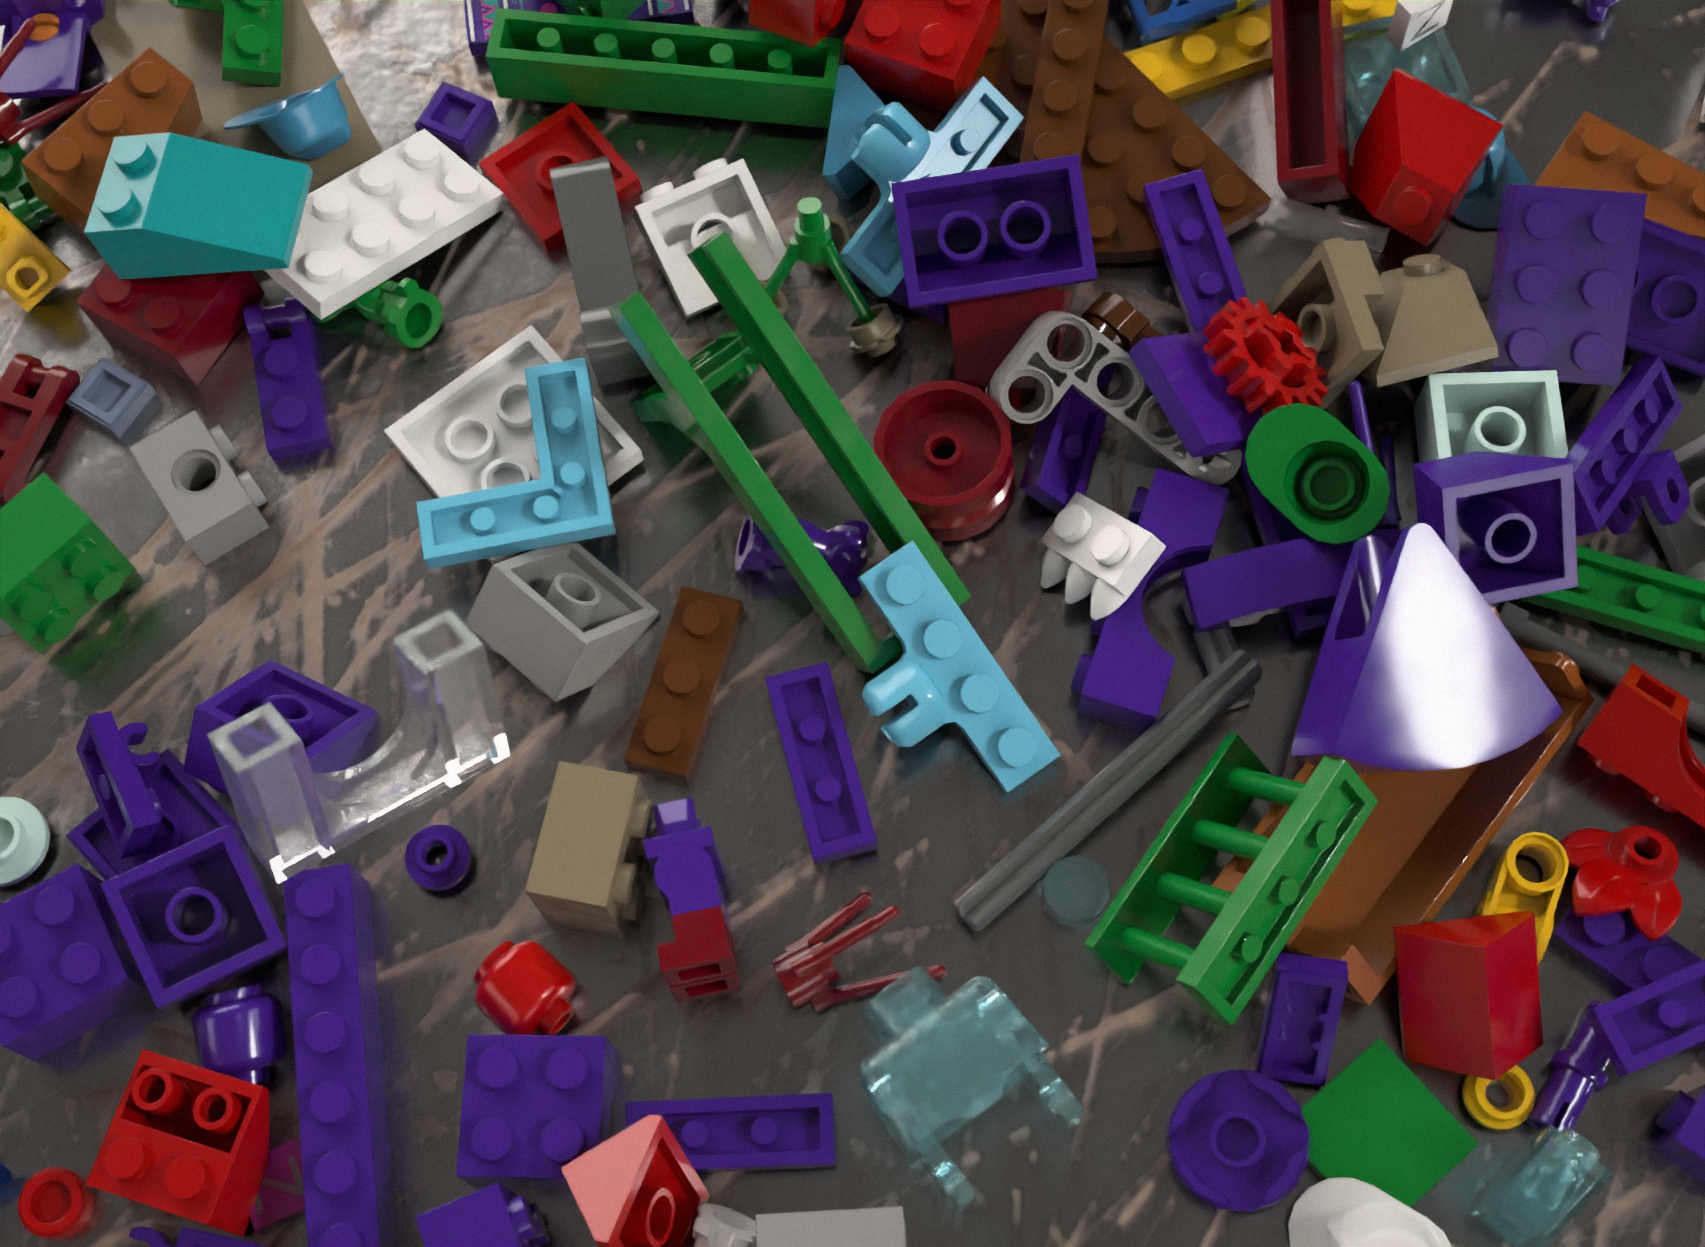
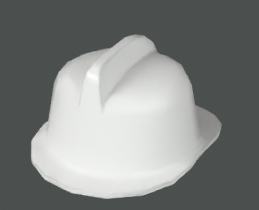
[1288,1177,1452,1247]

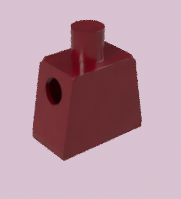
[948,289,1073,425]

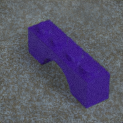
[1070,467,1230,735]

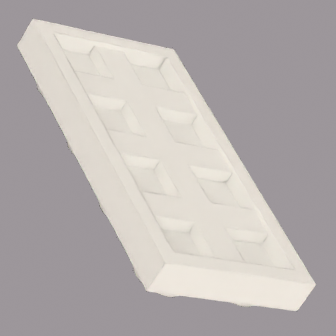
[264,129,504,320]

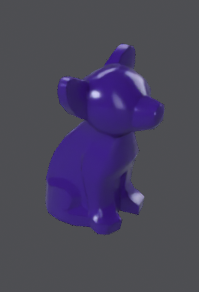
[734,512,869,598]

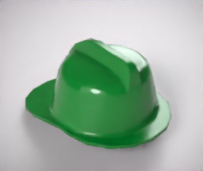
[1245,403,1390,544]

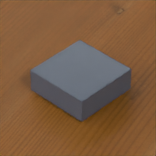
[66,356,156,439]

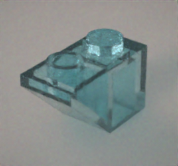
[1468,1125,1614,1247]

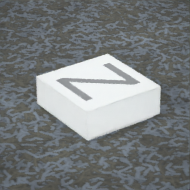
[1387,0,1453,52]

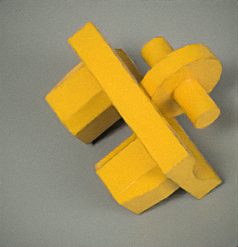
[0,203,71,312]

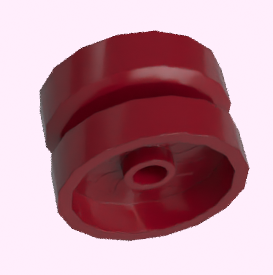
[873,380,1015,542]

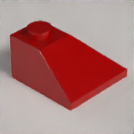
[1349,68,1504,246]

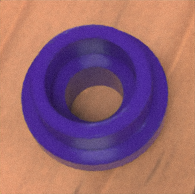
[405,824,472,891]

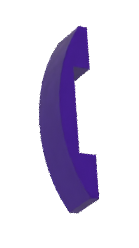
[1180,529,1404,633]

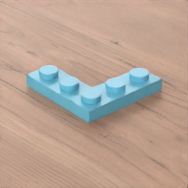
[416,357,616,569]

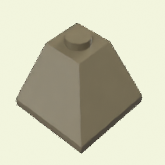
[1359,254,1498,388]

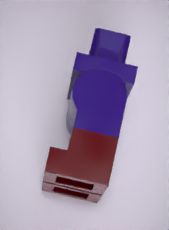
[643,798,742,1002]

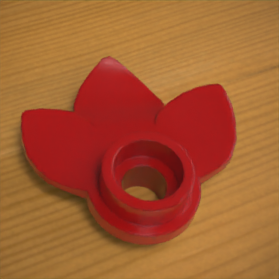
[1560,825,1683,942]

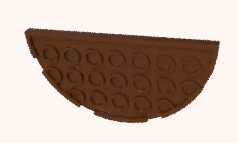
[887,0,1271,263]

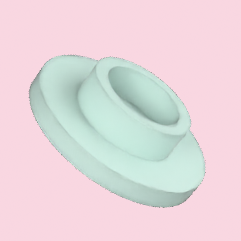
[0,797,50,887]

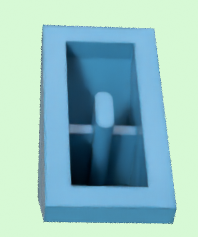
[822,65,886,199]

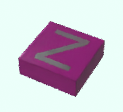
[249,1138,305,1234]

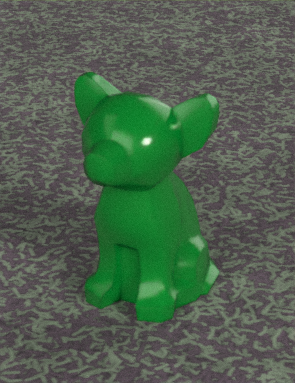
[311,277,442,348]

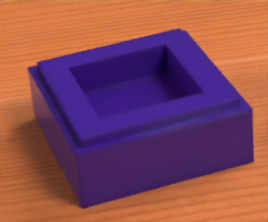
[415,81,496,157]

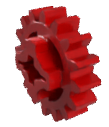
[1203,297,1328,416]

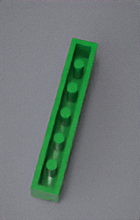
[485,8,843,129]

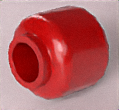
[473,941,575,1035]

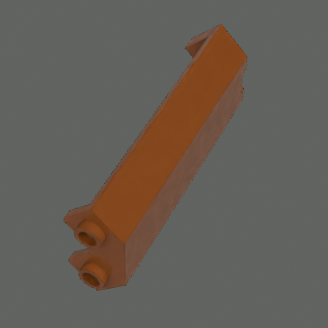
[1211,604,1594,1006]

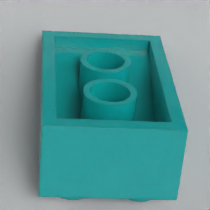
[84,132,313,280]

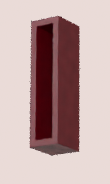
[1270,0,1351,206]

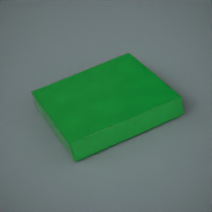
[1301,1037,1479,1208]

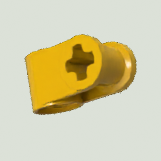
[1473,832,1569,966]

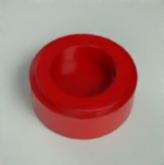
[18,1167,95,1240]

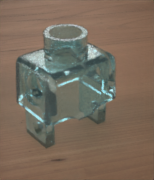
[859,965,1085,1215]

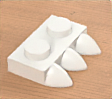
[1039,492,1166,621]

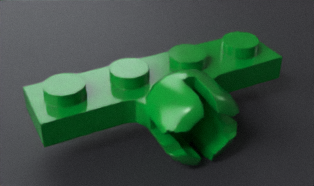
[168,0,284,87]

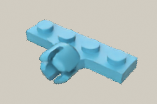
[839,76,1024,298]
[857,540,1061,793]

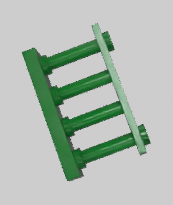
[1084,732,1378,1026]

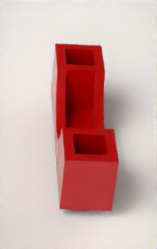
[1576,663,1705,834]

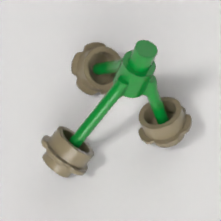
[759,197,904,357]

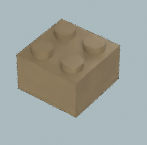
[525,761,658,939]

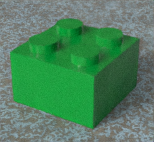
[0,472,136,654]

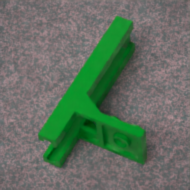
[608,231,972,674]

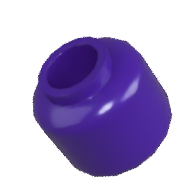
[192,984,289,1084]

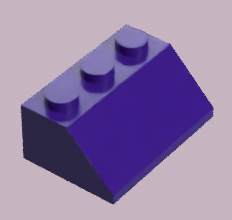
[891,154,1098,309]

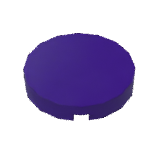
[1169,1069,1310,1212]

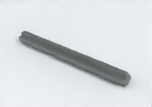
[954,649,1263,932]

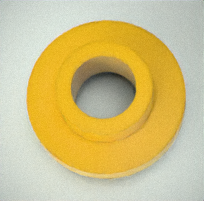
[1462,1065,1535,1130]

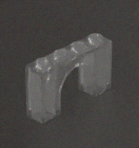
[207,609,510,884]

